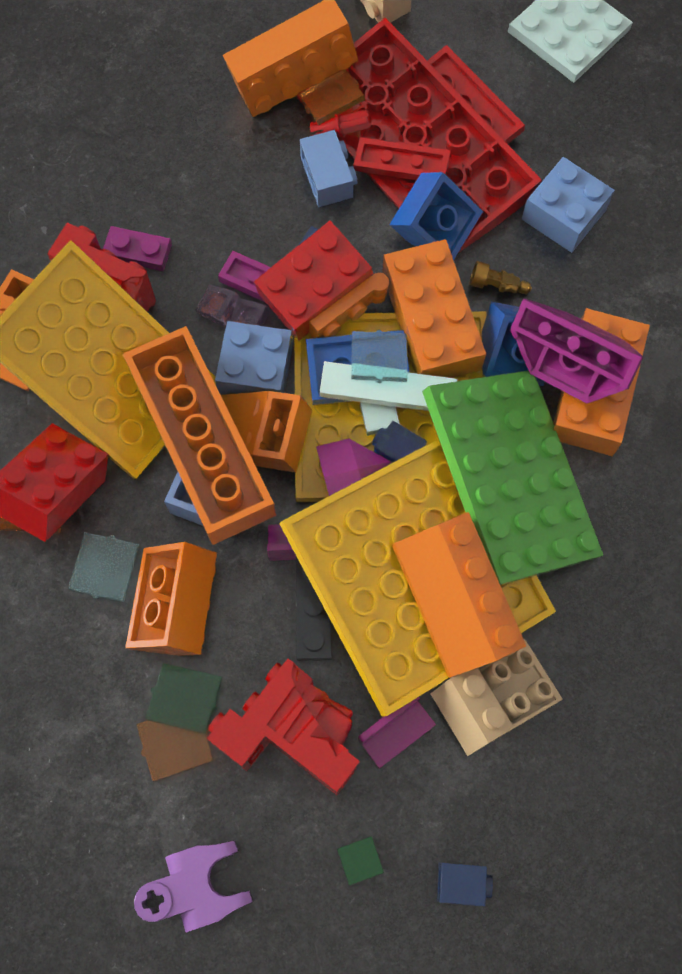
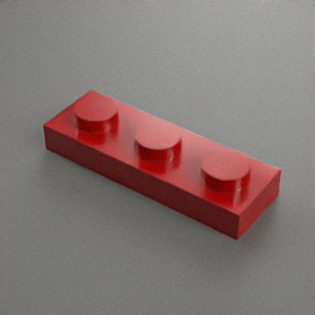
[353,137,451,180]

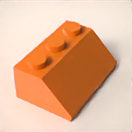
[125,542,217,656]

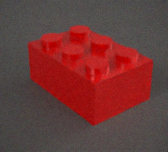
[254,220,373,341]
[0,423,109,542]

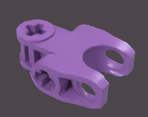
[134,841,253,933]

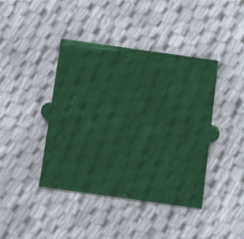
[145,663,222,734]

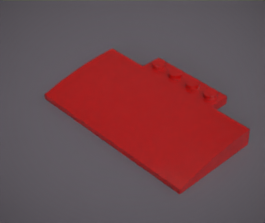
[296,18,542,253]

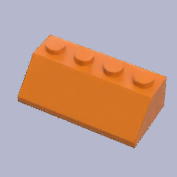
[392,512,526,677]

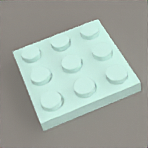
[508,0,633,83]

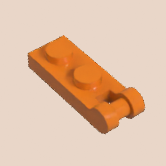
[309,273,389,338]

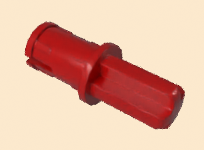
[310,110,371,138]

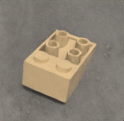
[430,639,563,756]

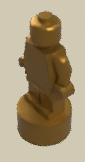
[469,261,532,294]

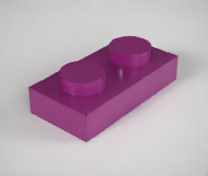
[103,226,172,272]
[218,250,271,302]

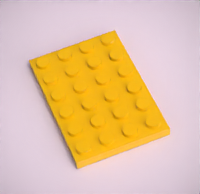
[0,241,216,479]

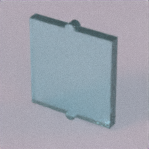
[351,330,408,383]
[68,532,140,602]

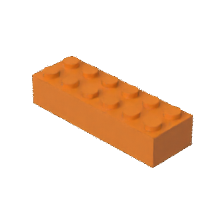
[123,326,276,545]

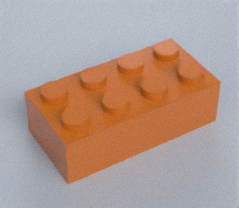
[223,0,358,117]
[382,239,486,378]
[553,308,650,456]

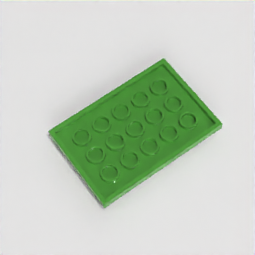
[422,370,603,586]

